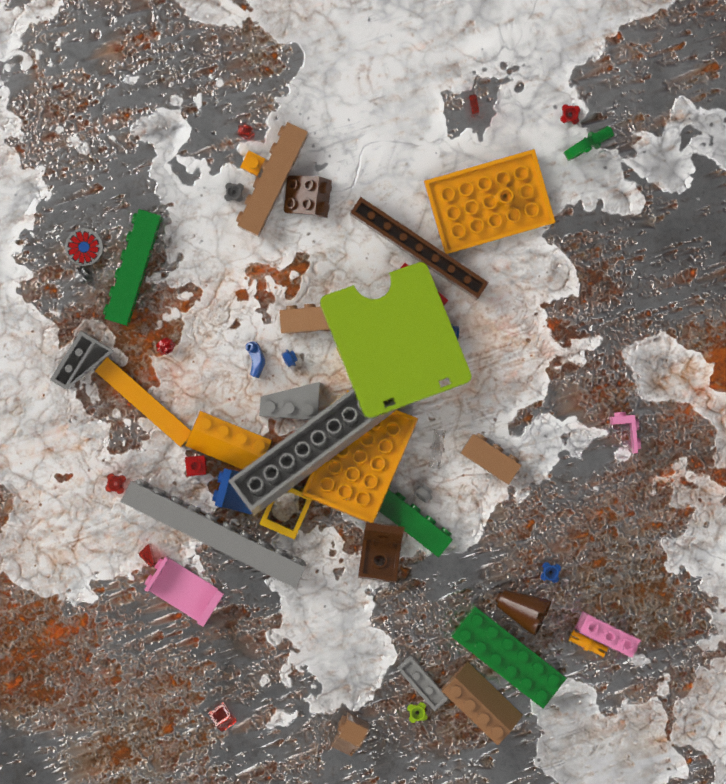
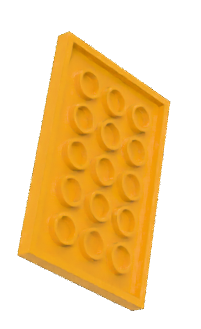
[424,149,556,254]
[302,390,418,523]

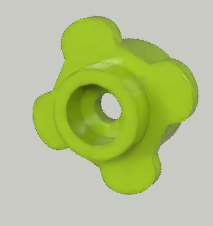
[407,702,428,723]

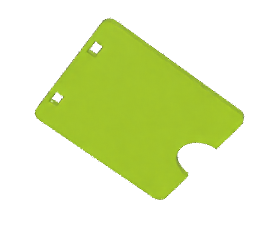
[320,262,471,418]

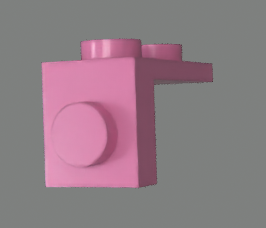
[610,412,641,454]

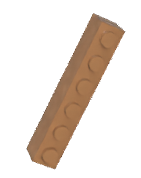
[236,122,309,237]

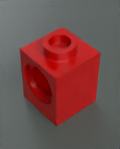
[185,455,207,476]

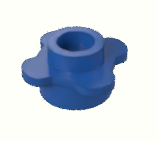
[540,562,561,583]

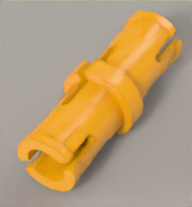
[568,630,608,658]

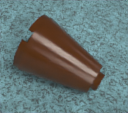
[495,590,551,635]

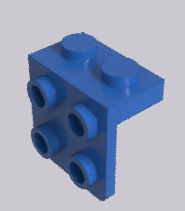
[212,468,252,514]

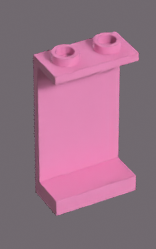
[144,556,225,627]

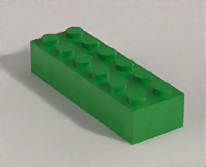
[451,605,567,709]

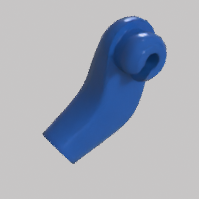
[245,341,266,378]

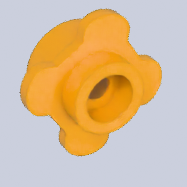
[494,185,517,208]

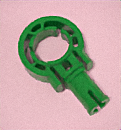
[563,126,614,161]

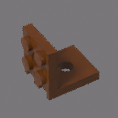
[358,522,405,583]

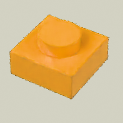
[240,151,266,177]

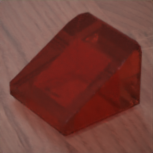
[138,543,156,567]
[208,702,237,732]

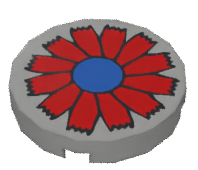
[65,228,104,267]

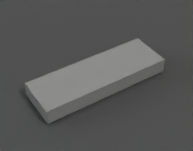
[396,655,449,712]

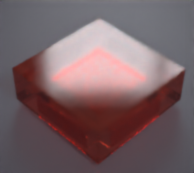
[468,94,479,117]

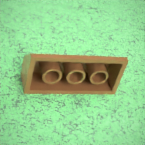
[441,661,523,745]

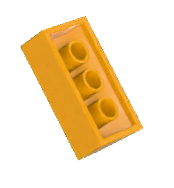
[185,411,272,470]

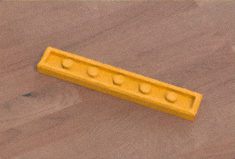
[95,357,191,447]

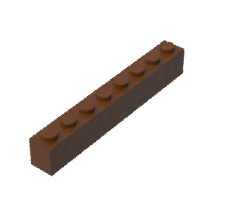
[350,197,489,300]

